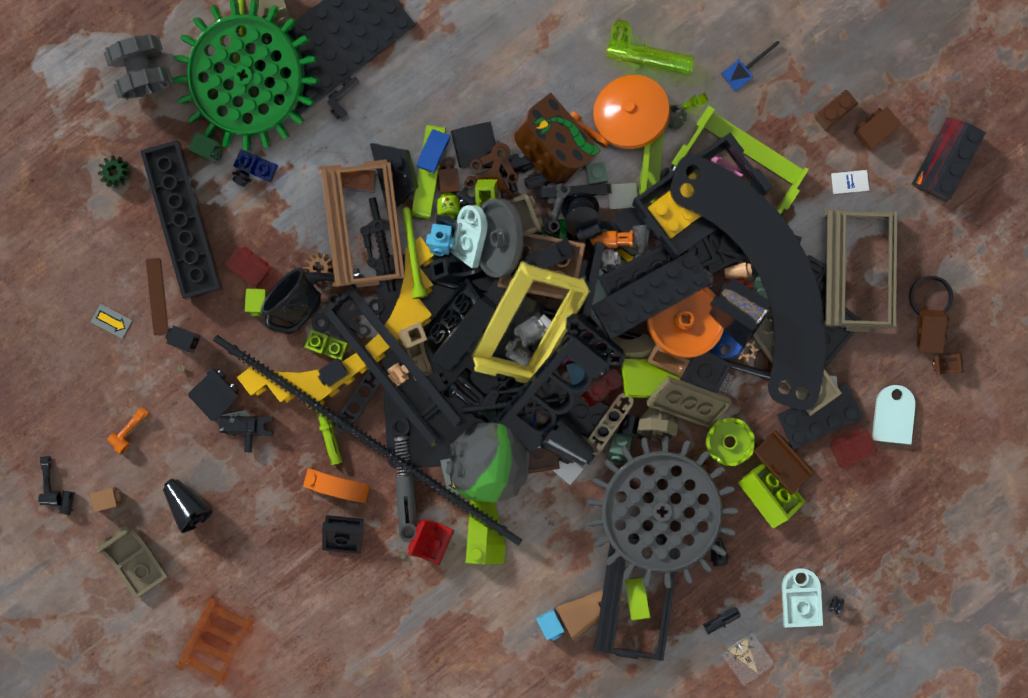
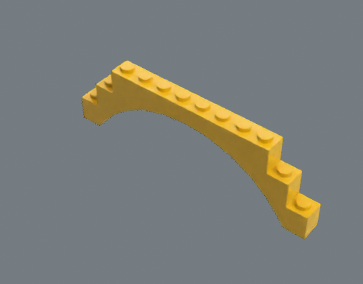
[237,237,435,409]

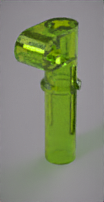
[606,20,694,75]

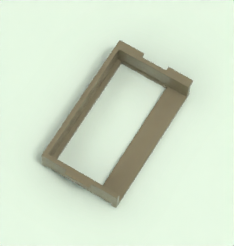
[825,209,897,332]

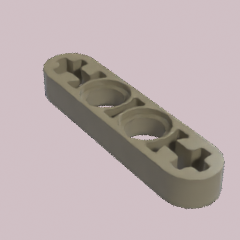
[586,391,633,456]

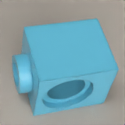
[536,609,564,641]

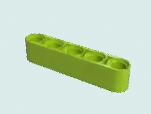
[411,125,446,220]

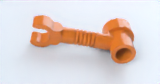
[571,112,609,148]
[107,407,149,455]

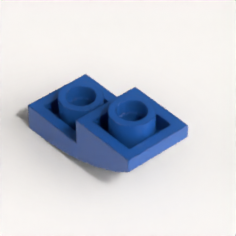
[416,129,450,174]

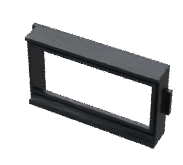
[632,132,772,260]
[593,534,679,661]

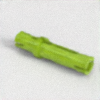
[316,407,343,465]

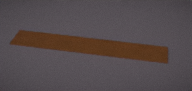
[146,258,168,335]

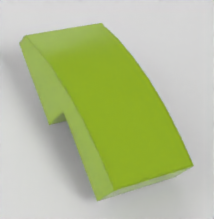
[305,330,349,361]
[625,577,651,621]

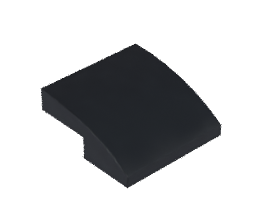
[451,122,499,168]

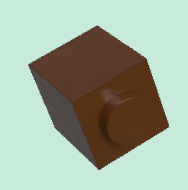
[438,165,460,195]

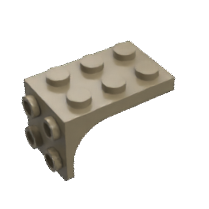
[474,193,544,233]
[95,526,169,599]

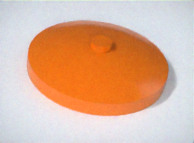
[593,75,670,149]
[647,287,724,358]

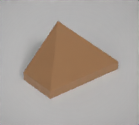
[647,344,690,377]

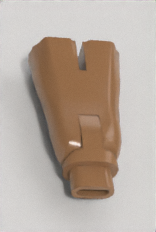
[556,590,625,640]

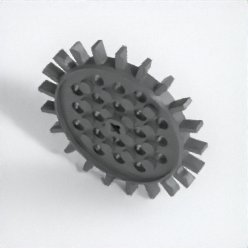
[586,436,738,588]

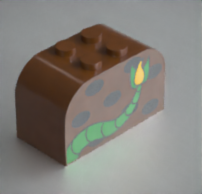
[514,93,601,184]

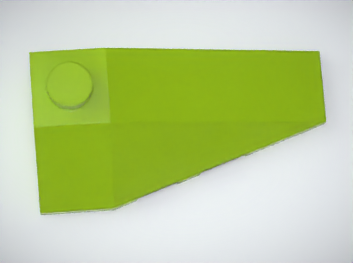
[466,500,506,564]

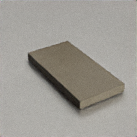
[646,376,732,428]

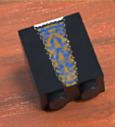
[709,278,772,348]

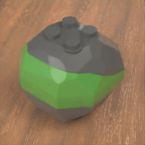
[446,423,530,502]

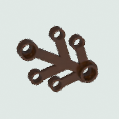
[464,143,519,205]

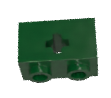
[188,132,224,164]

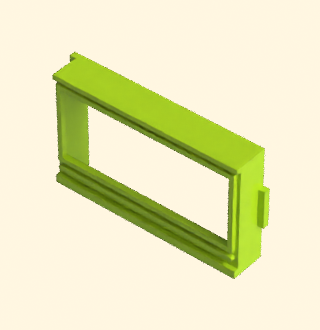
[671,105,809,214]

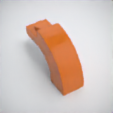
[303,468,370,503]

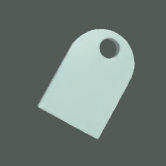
[450,205,487,268]
[872,385,915,444]
[781,568,823,628]

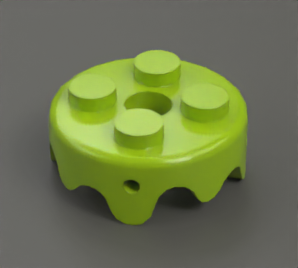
[706,418,755,466]

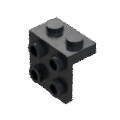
[188,368,241,421]

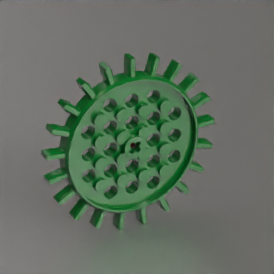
[172,0,320,151]

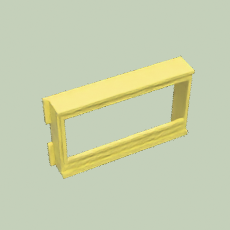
[472,262,589,384]

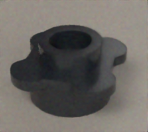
[232,170,252,187]

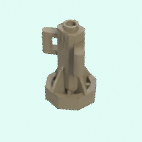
[637,398,678,439]

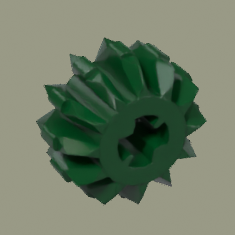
[98,155,131,188]

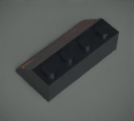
[912,117,986,202]

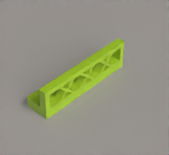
[639,131,664,204]

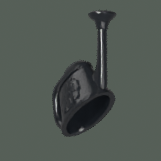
[260,268,361,334]

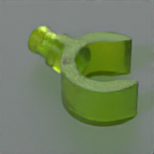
[681,92,708,110]

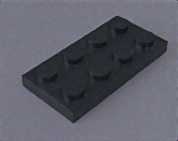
[777,383,863,450]

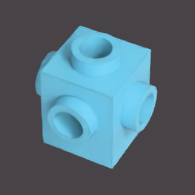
[426,224,455,256]

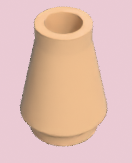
[724,261,753,280]

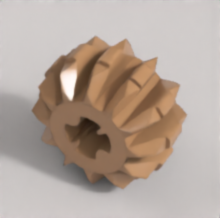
[303,252,333,285]

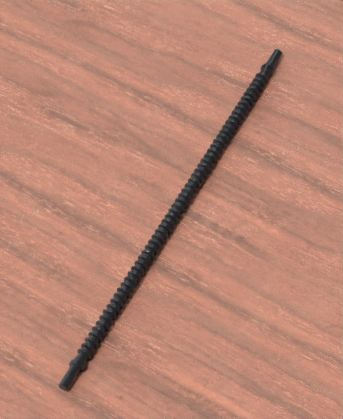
[213,335,523,546]

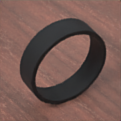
[909,276,953,315]

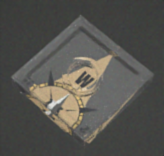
[721,632,775,686]

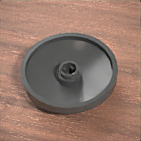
[479,198,523,277]

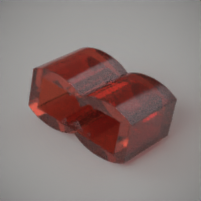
[581,369,623,407]

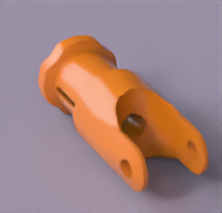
[590,230,635,248]

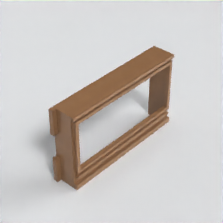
[318,160,405,288]

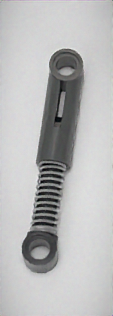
[390,417,418,543]

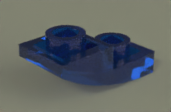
[233,149,278,183]

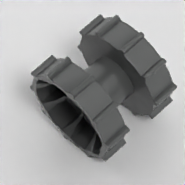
[104,34,173,100]

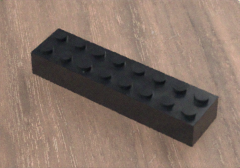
[140,140,223,300]

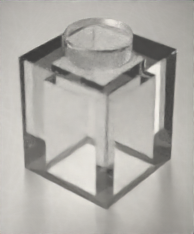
[514,316,546,348]

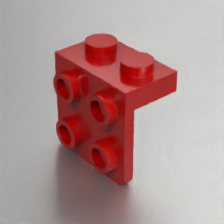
[408,519,455,566]

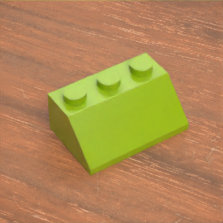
[738,463,806,528]

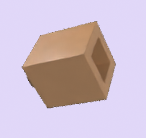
[90,487,122,512]

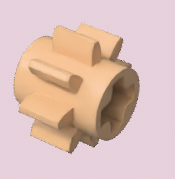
[737,341,759,362]
[387,362,409,386]

